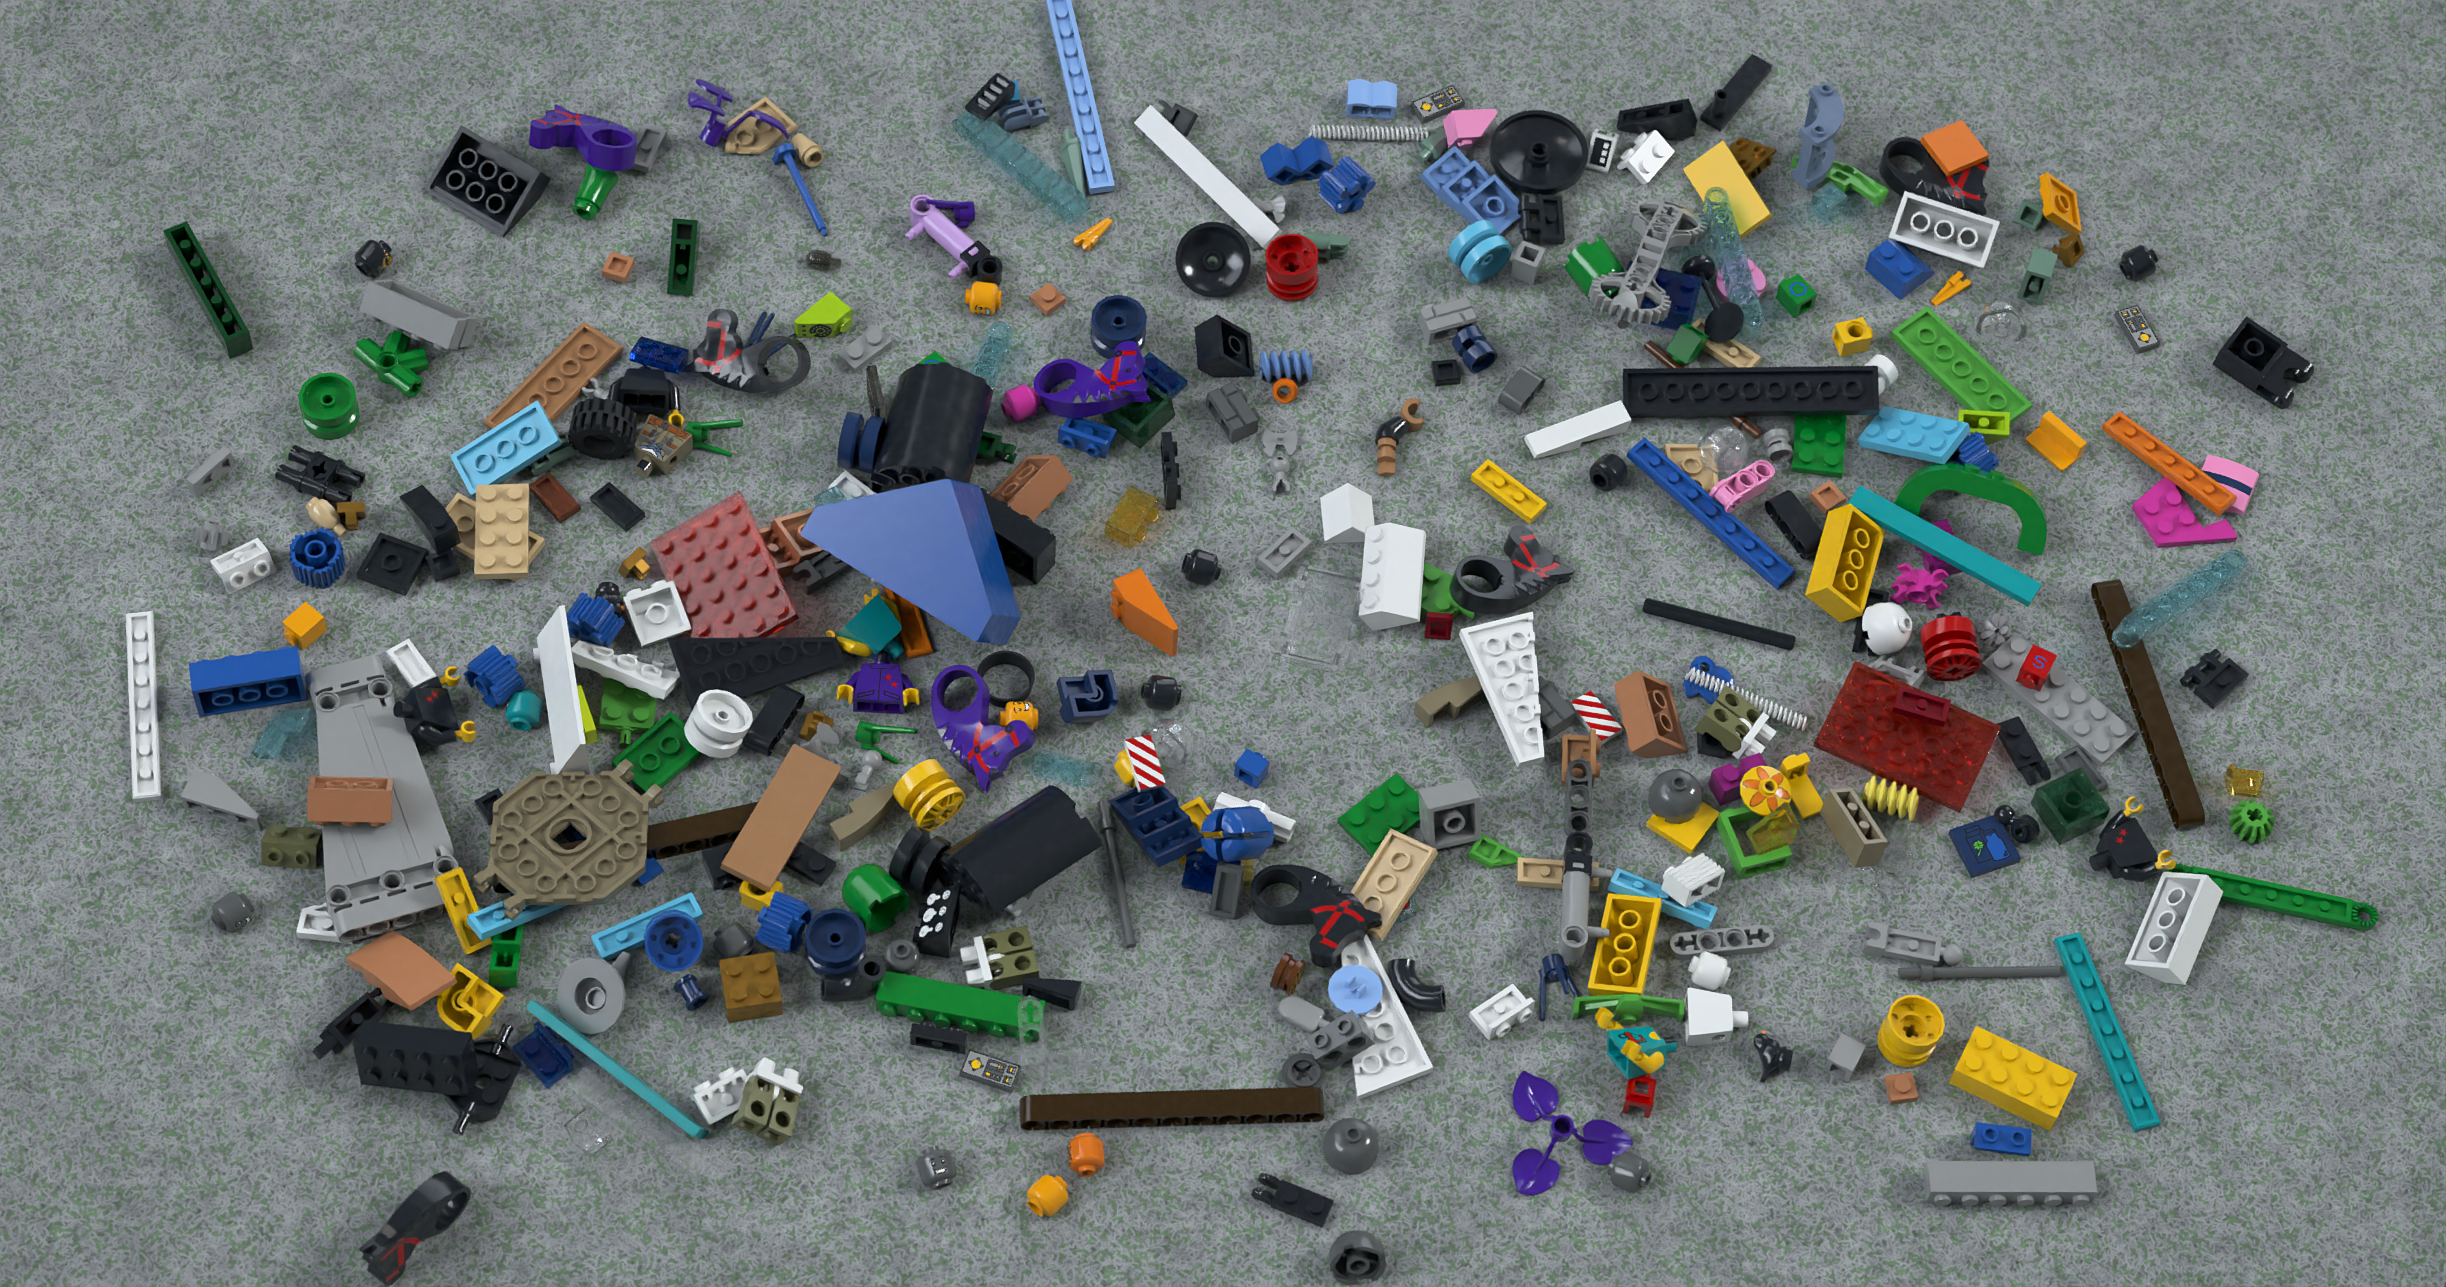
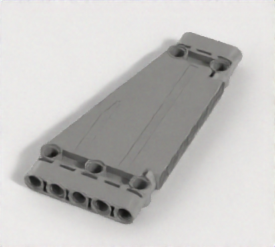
[305,655,458,943]

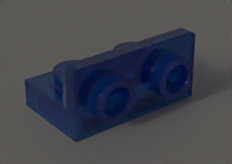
[629,336,689,374]
[1142,352,1188,404]
[1181,850,1241,895]
[512,1021,574,1089]

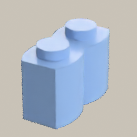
[1346,79,1397,119]

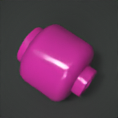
[1001,385,1041,422]

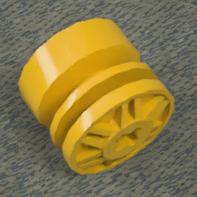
[893,759,965,831]
[1877,995,1945,1068]

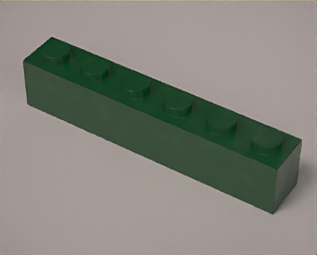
[163,221,253,359]

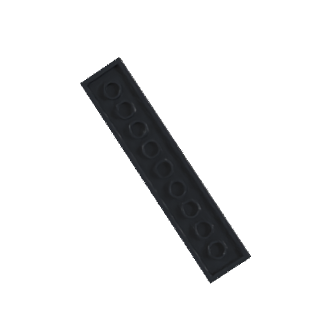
[1623,366,1879,418]

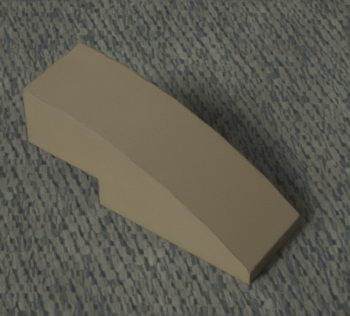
[1414,676,1486,728]
[830,781,897,852]

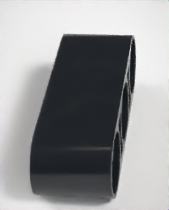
[1765,490,1823,560]
[743,684,805,757]

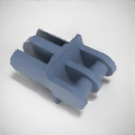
[998,96,1049,131]

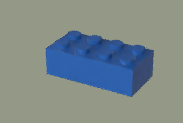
[189,647,307,717]

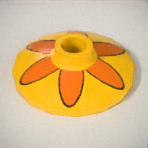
[1740,766,1791,817]

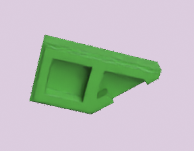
[1467,833,1524,869]

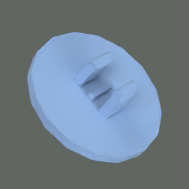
[1328,965,1383,1015]

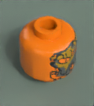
[1067,1133,1105,1177]

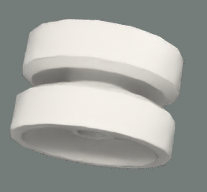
[684,689,753,758]

